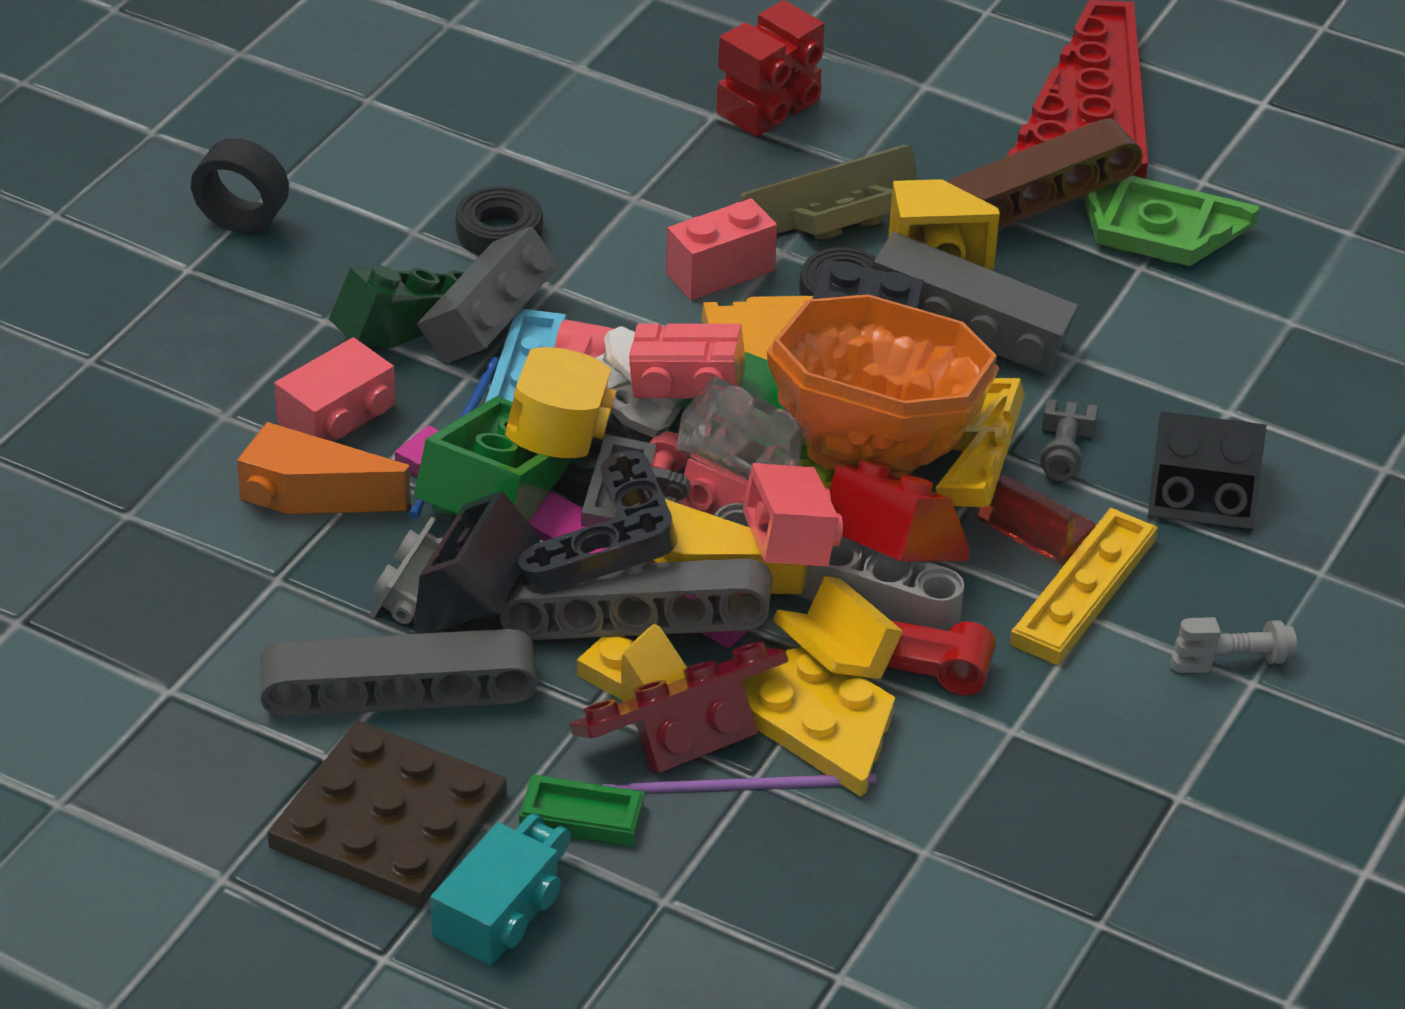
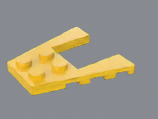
[822,378,1025,507]

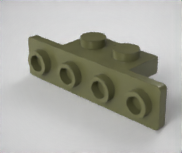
[740,145,918,239]

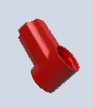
[887,620,996,696]

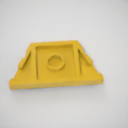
[742,646,895,797]

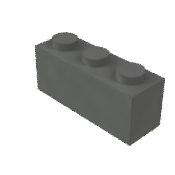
[417,226,560,364]

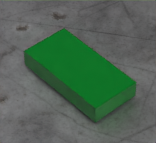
[519,774,645,847]

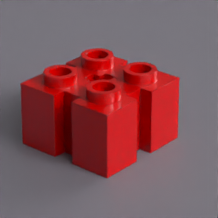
[716,0,825,137]

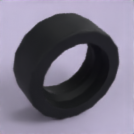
[190,138,290,234]

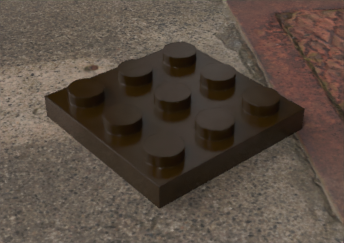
[267,720,507,909]

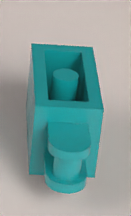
[430,813,571,966]

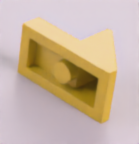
[577,624,687,701]

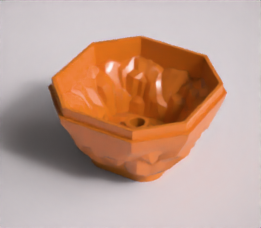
[766,294,1000,478]

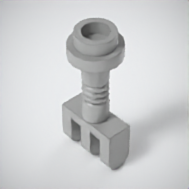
[1170,617,1297,673]

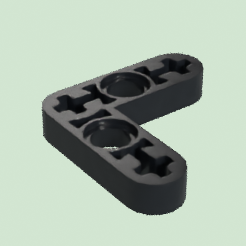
[518,450,678,594]

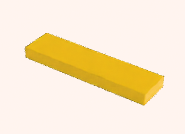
[1010,508,1158,666]

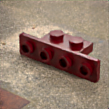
[569,642,789,773]

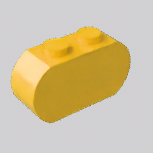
[505,347,617,458]

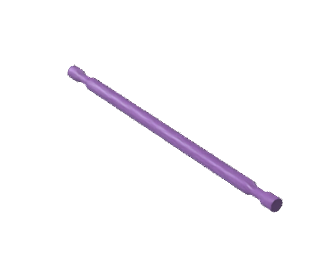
[602,773,876,793]

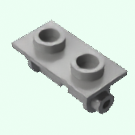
[369,516,443,624]

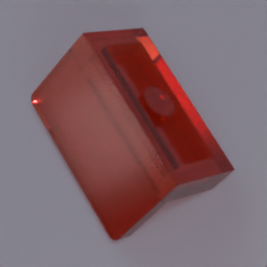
[977,473,1096,566]

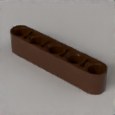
[946,119,1143,229]

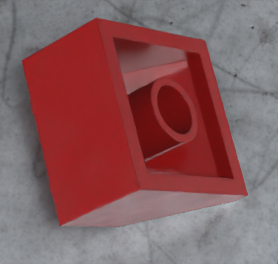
[830,458,970,562]

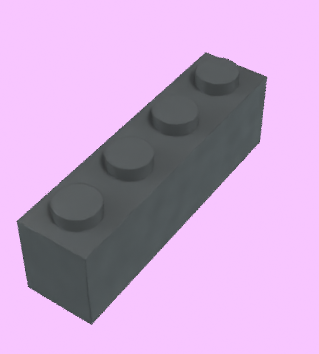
[872,232,1078,375]

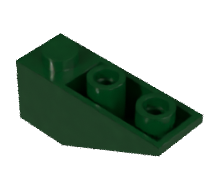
[329,265,463,348]

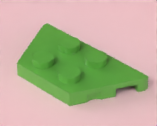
[1082,176,1260,266]

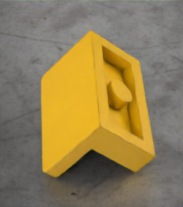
[773,576,903,680]

